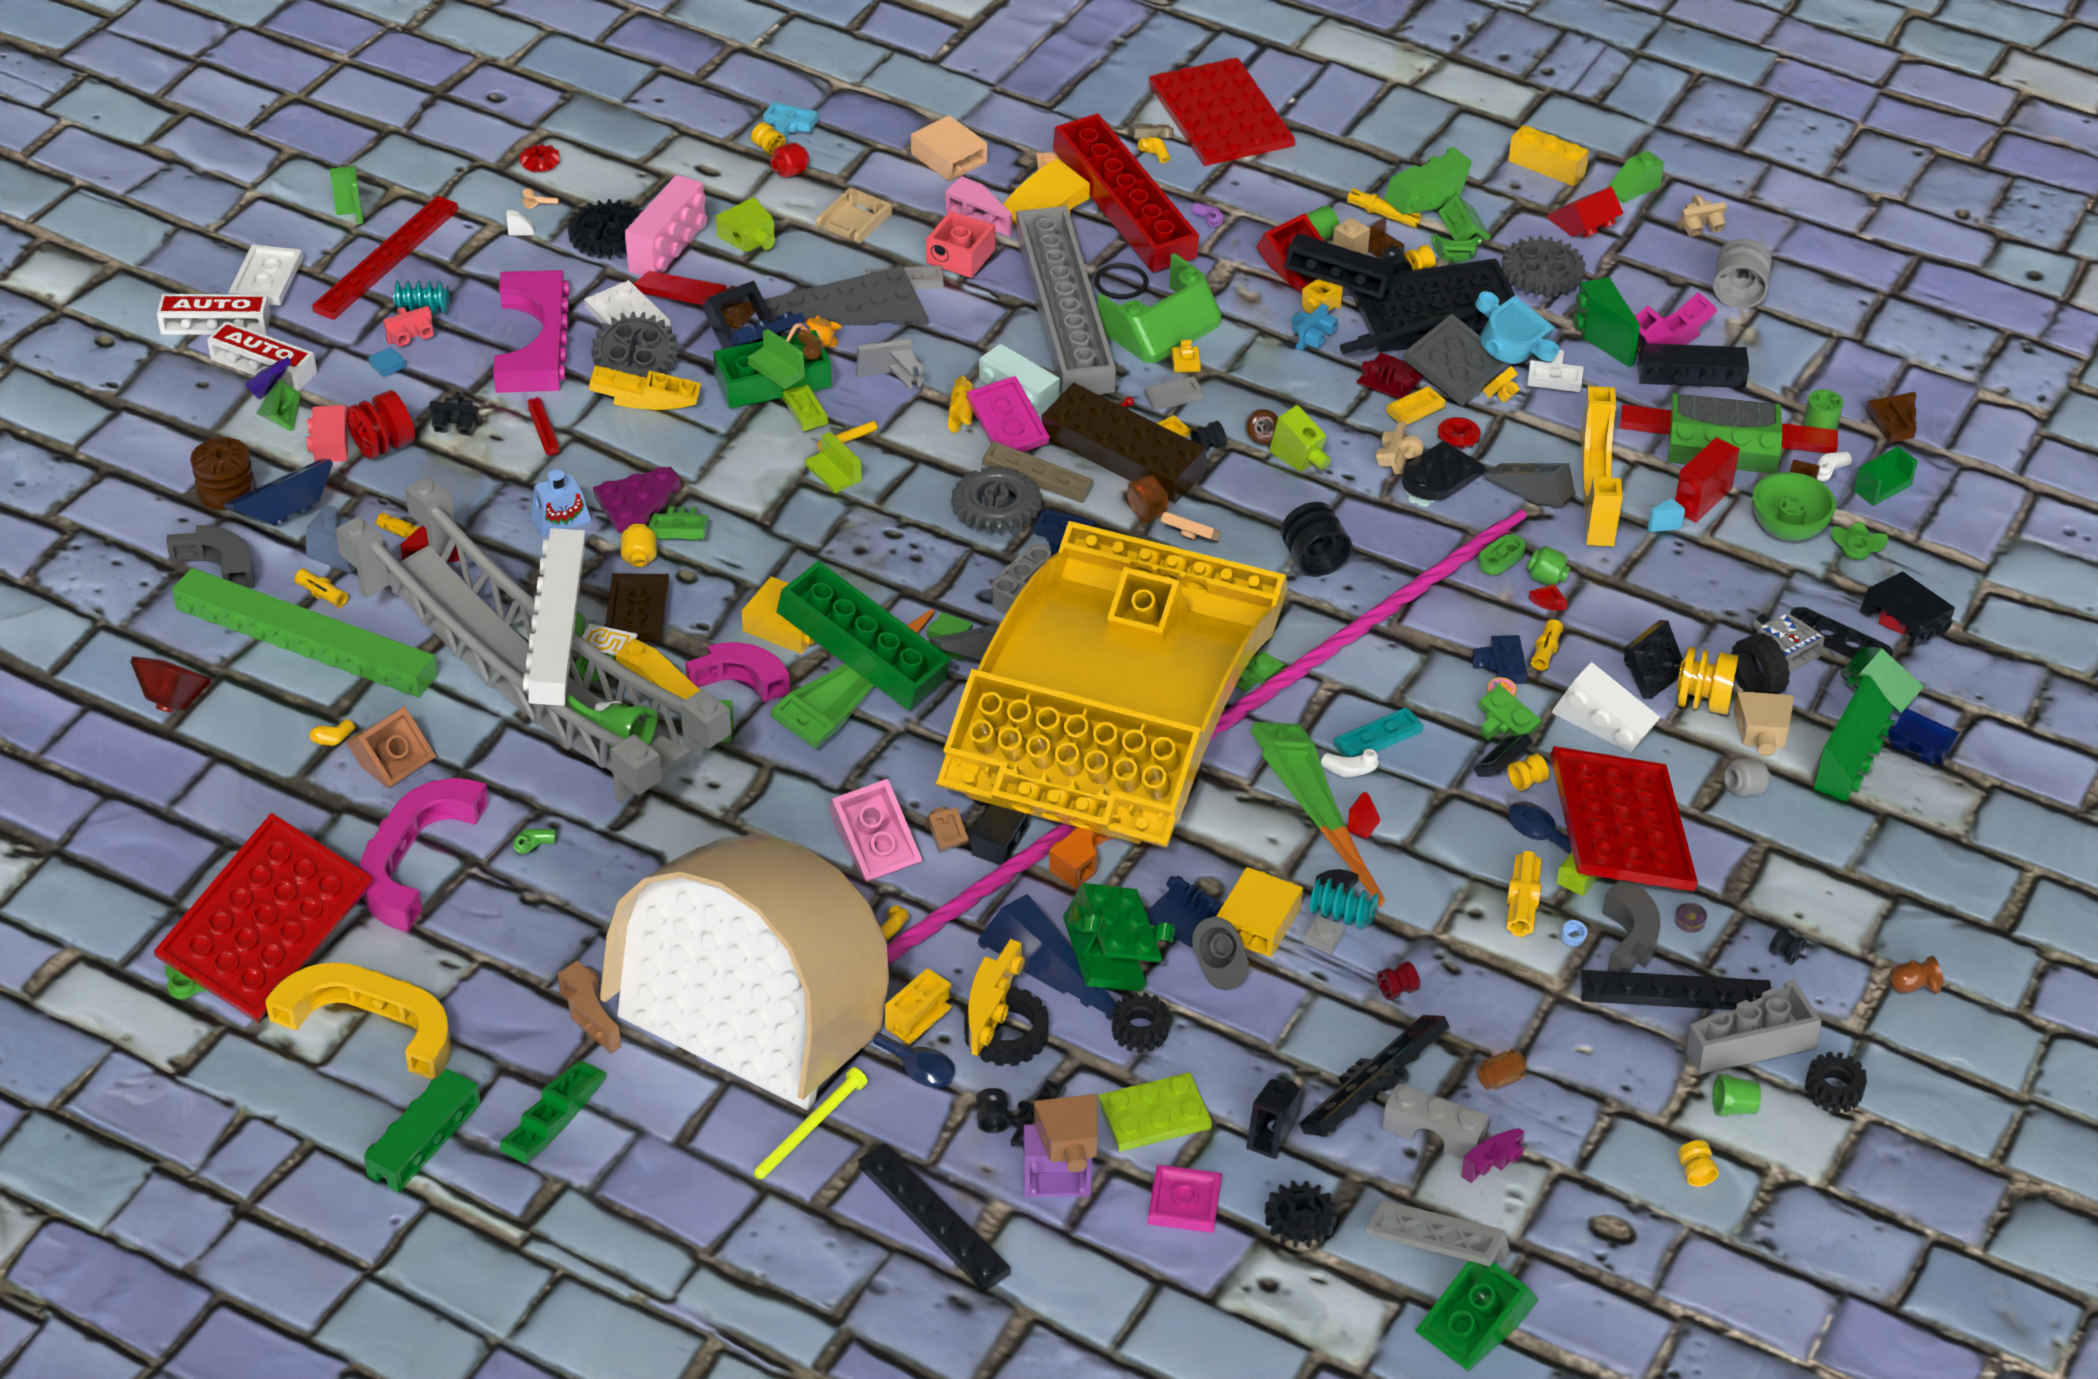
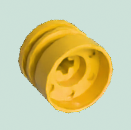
[1676,646,1739,715]

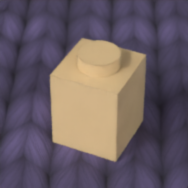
[1333,217,1370,254]

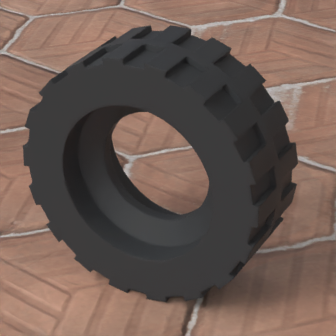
[1731,633,1790,694]

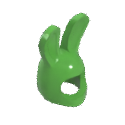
[566,694,658,749]

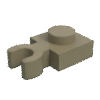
[1127,123,1174,142]

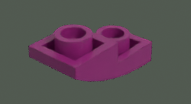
[1461,1128,1525,1183]

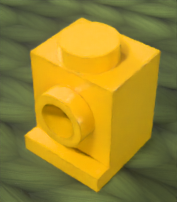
[1301,279,1343,314]

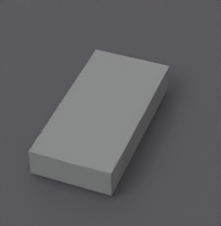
[1144,376,1204,411]

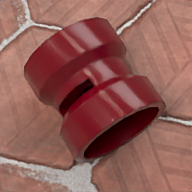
[1377,961,1420,1000]

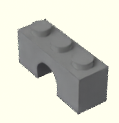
[1382,1083,1489,1159]

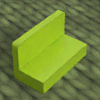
[805,431,862,493]

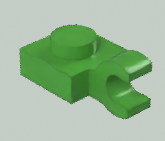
[1236,651,1284,692]

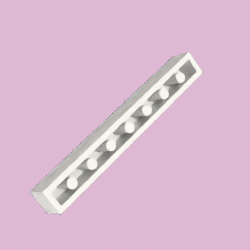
[523,528,585,706]

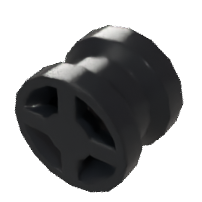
[1769,926,1807,965]

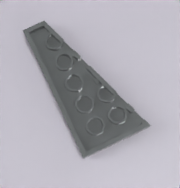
[764,266,928,326]

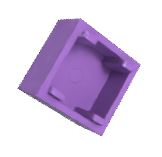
[1023,1125,1092,1198]

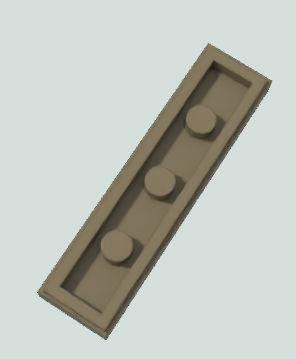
[982,441,1094,503]

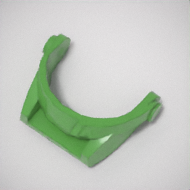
[1431,234,1481,262]

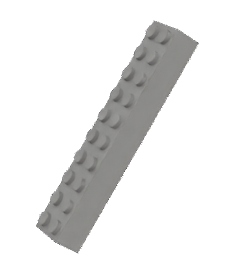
[1016,206,1116,395]

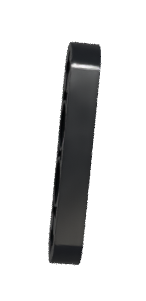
[1790,607,1893,659]

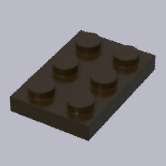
[605,573,670,641]

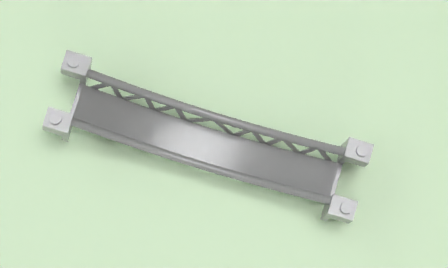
[335,476,731,805]

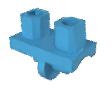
[1291,304,1338,351]

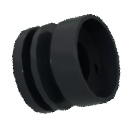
[1280,501,1353,577]

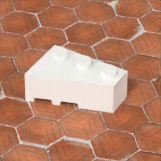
[1551,662,1660,753]

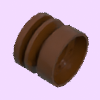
[190,437,256,510]

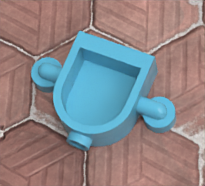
[1475,291,1560,364]

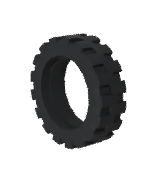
[964,986,1049,1066]

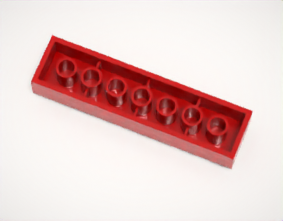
[1053,113,1199,273]

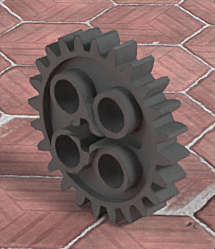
[1501,236,1586,297]
[591,311,678,378]

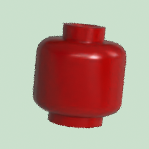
[771,142,809,178]

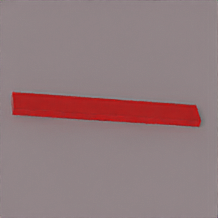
[312,195,459,320]
[1619,404,1838,454]

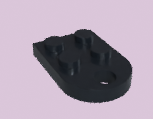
[1402,441,1486,501]

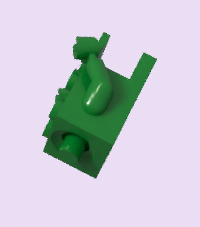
[1063,883,1176,992]

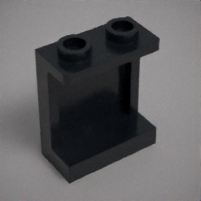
[1860,571,1955,647]

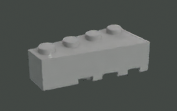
[1686,979,1822,1074]

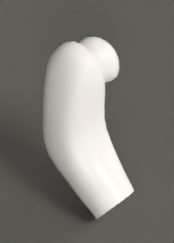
[1817,452,1852,482]
[1321,749,1379,778]

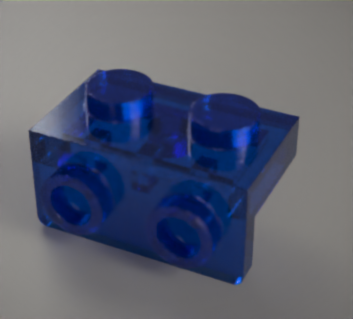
[1888,708,1959,766]

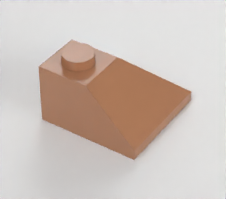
[345,706,436,788]

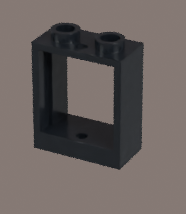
[702,280,782,349]

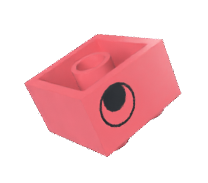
[926,211,995,278]

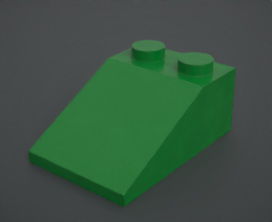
[1573,277,1640,367]
[1415,1250,1538,1372]

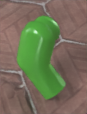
[513,829,556,854]

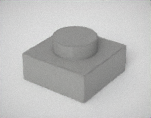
[1304,915,1346,955]

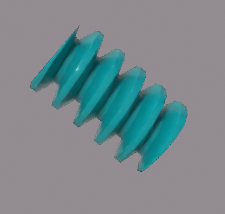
[393,281,450,314]
[1309,878,1379,929]

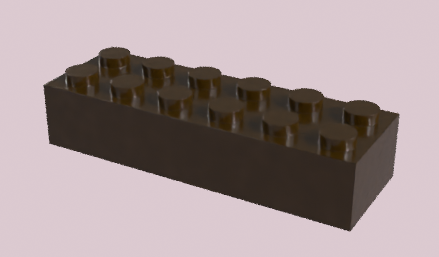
[1041,382,1207,504]

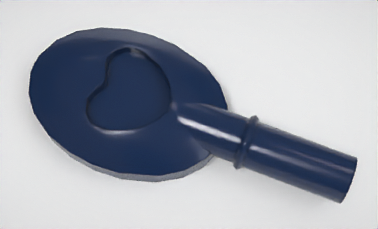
[1508,801,1572,854]
[873,1033,955,1087]

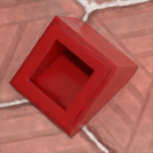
[1347,792,1380,838]

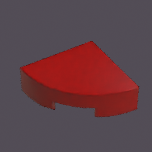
[1528,584,1568,611]

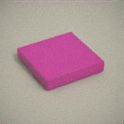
[1148,1165,1222,1233]

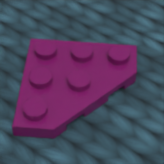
[593,466,681,533]

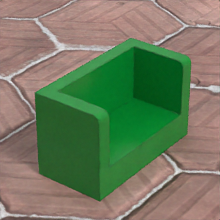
[1854,446,1917,506]

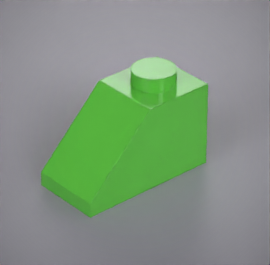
[1607,150,1664,204]

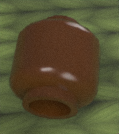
[1244,409,1278,444]

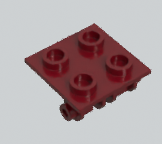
[1356,352,1424,399]

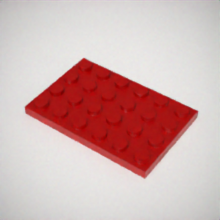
[1149,57,1295,166]
[1550,746,1698,891]
[154,812,373,1023]

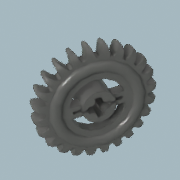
[951,466,1042,535]

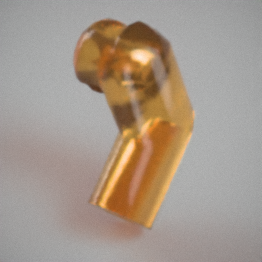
[797,329,823,360]

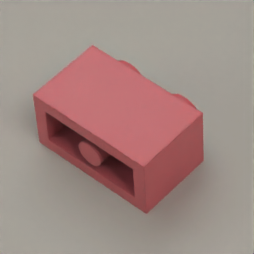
[307,405,349,462]

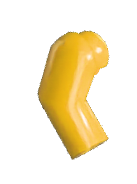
[1138,137,1171,164]
[309,719,355,746]
[880,905,909,942]

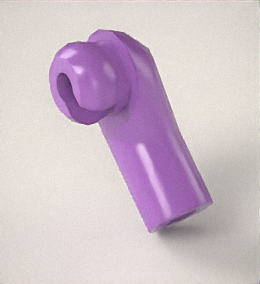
[1192,202,1223,227]

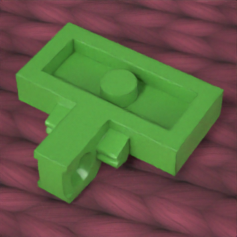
[1478,684,1542,741]

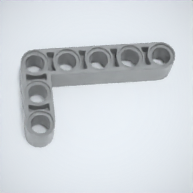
[992,544,1051,615]

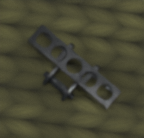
[1010,1080,1064,1151]

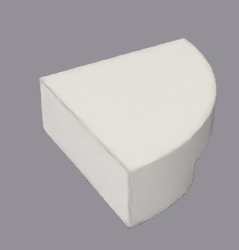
[506,210,535,236]

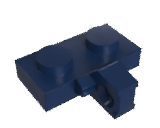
[1034,509,1096,556]
[1472,635,1528,684]

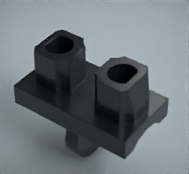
[429,391,483,436]

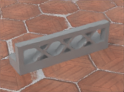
[1366,1200,1510,1266]

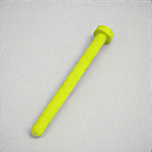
[754,1067,868,1180]

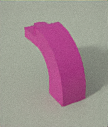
[1635,292,1718,345]
[685,642,790,702]

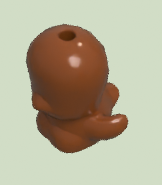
[1889,956,1944,994]

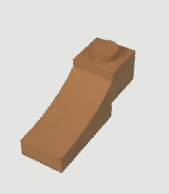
[558,960,621,1054]

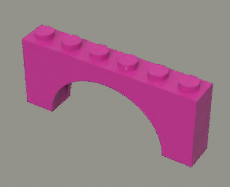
[493,270,570,393]

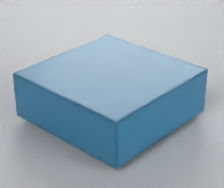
[368,347,406,378]

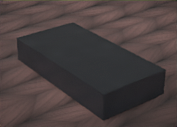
[1474,733,1533,777]

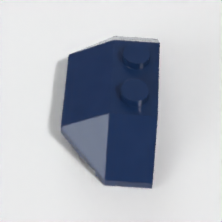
[224,458,333,526]

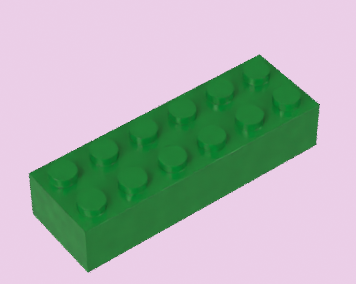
[776,560,951,711]

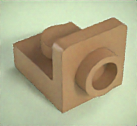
[924,807,969,852]

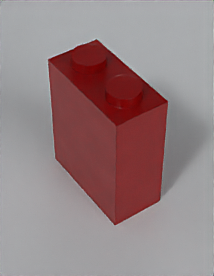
[1675,437,1740,523]

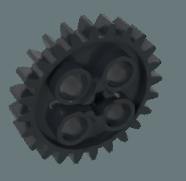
[567,199,643,259]

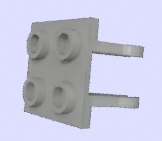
[856,339,923,391]

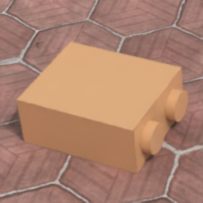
[911,115,987,182]

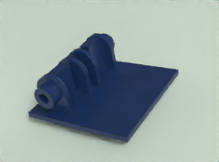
[1146,876,1223,947]

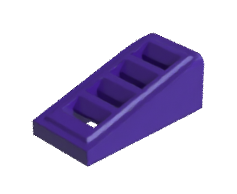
[245,357,291,399]

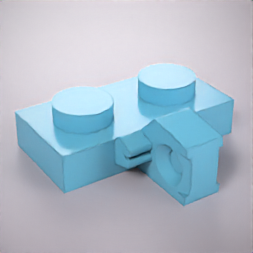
[764,102,819,140]

